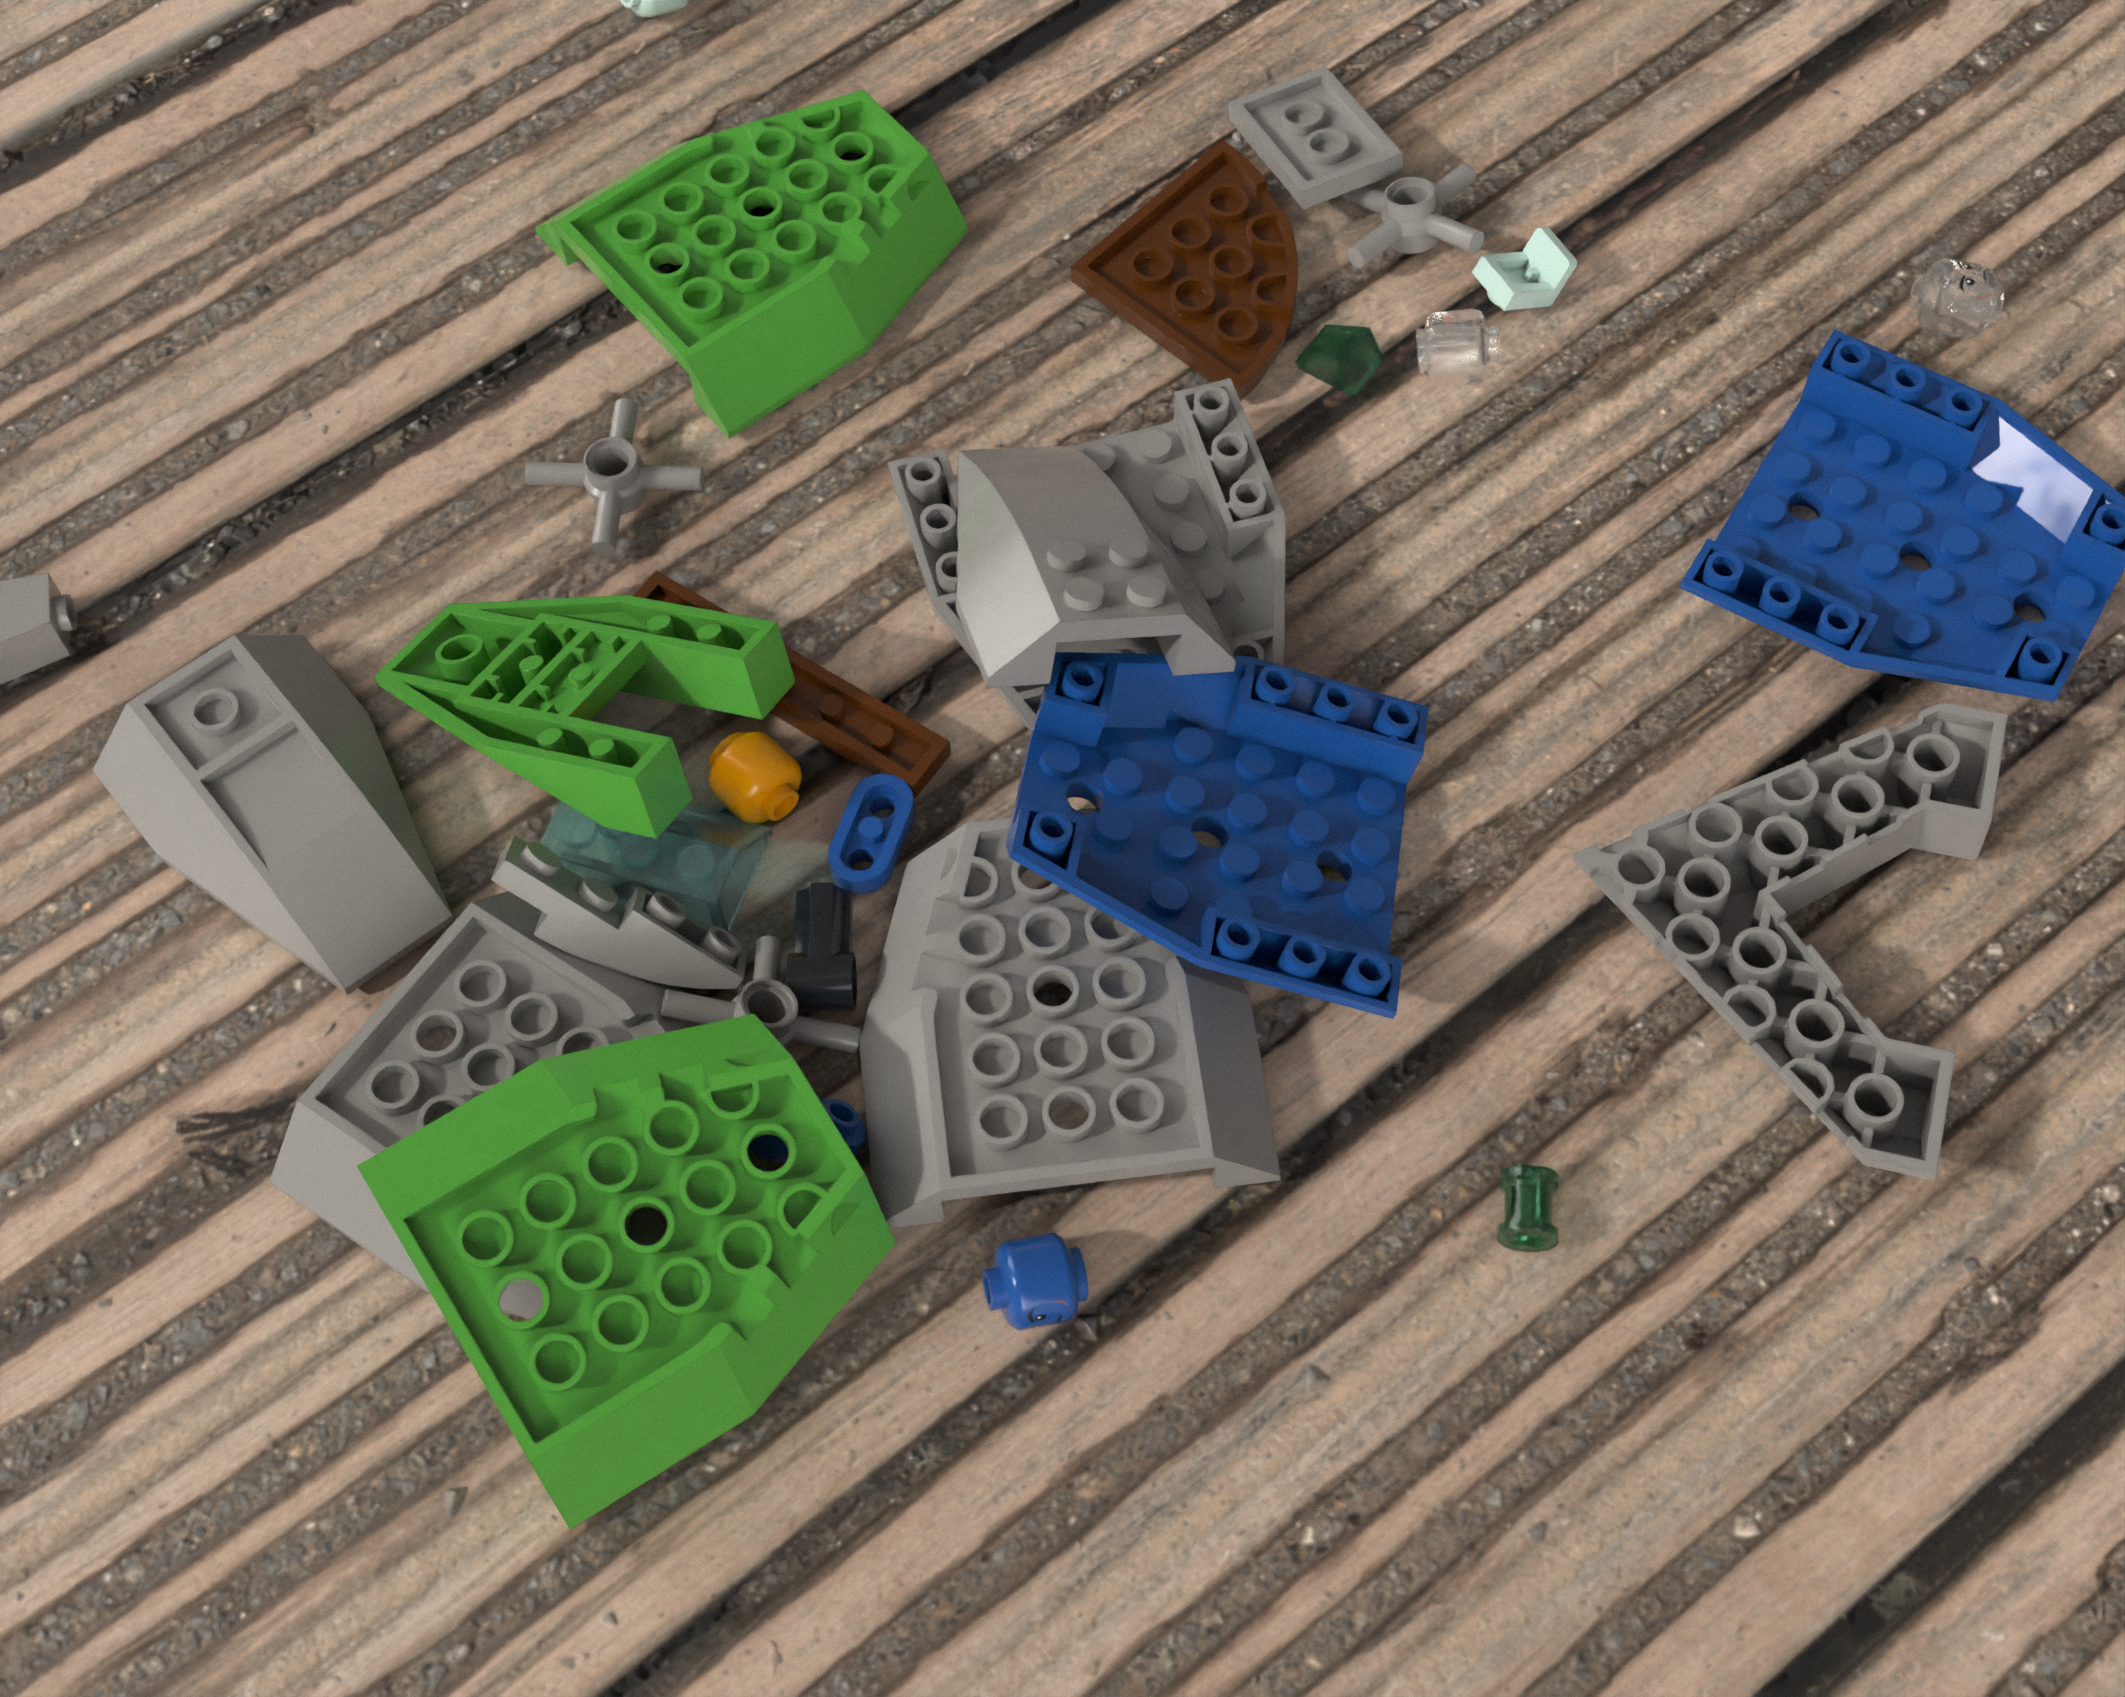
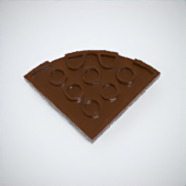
[1071,140,1298,402]

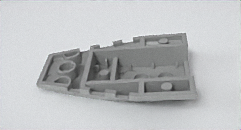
[956,445,1236,688]

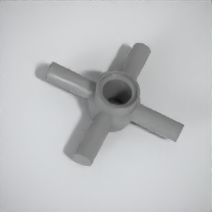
[1342,163,1484,268]
[525,398,705,556]
[661,936,861,1053]

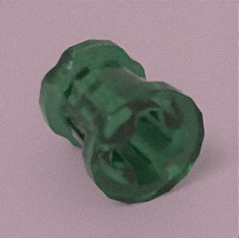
[1496,1164,1560,1252]

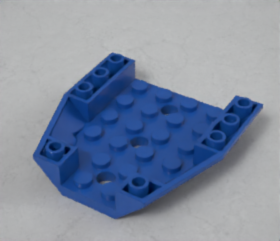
[1679,329,2125,702]
[1006,652,1428,1019]

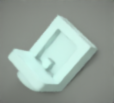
[1472,227,1577,311]

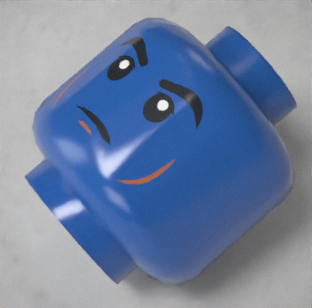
[982,1233,1088,1330]

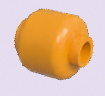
[708,731,802,824]

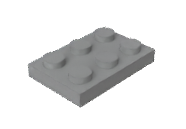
[1228,66,1404,209]

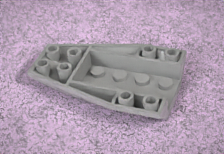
[93,635,455,995]

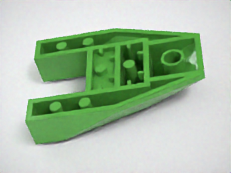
[375,595,796,839]

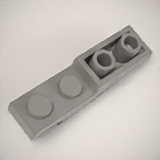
[491,835,748,989]

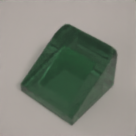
[1295,324,1384,395]

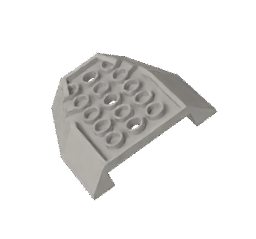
[887,378,1286,732]
[859,808,1281,1228]
[270,891,773,1319]

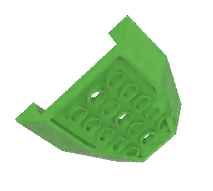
[535,90,968,439]
[357,1014,896,1530]

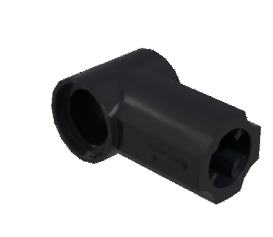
[786,882,857,1012]

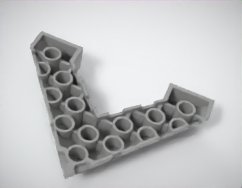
[1573,702,2008,1181]

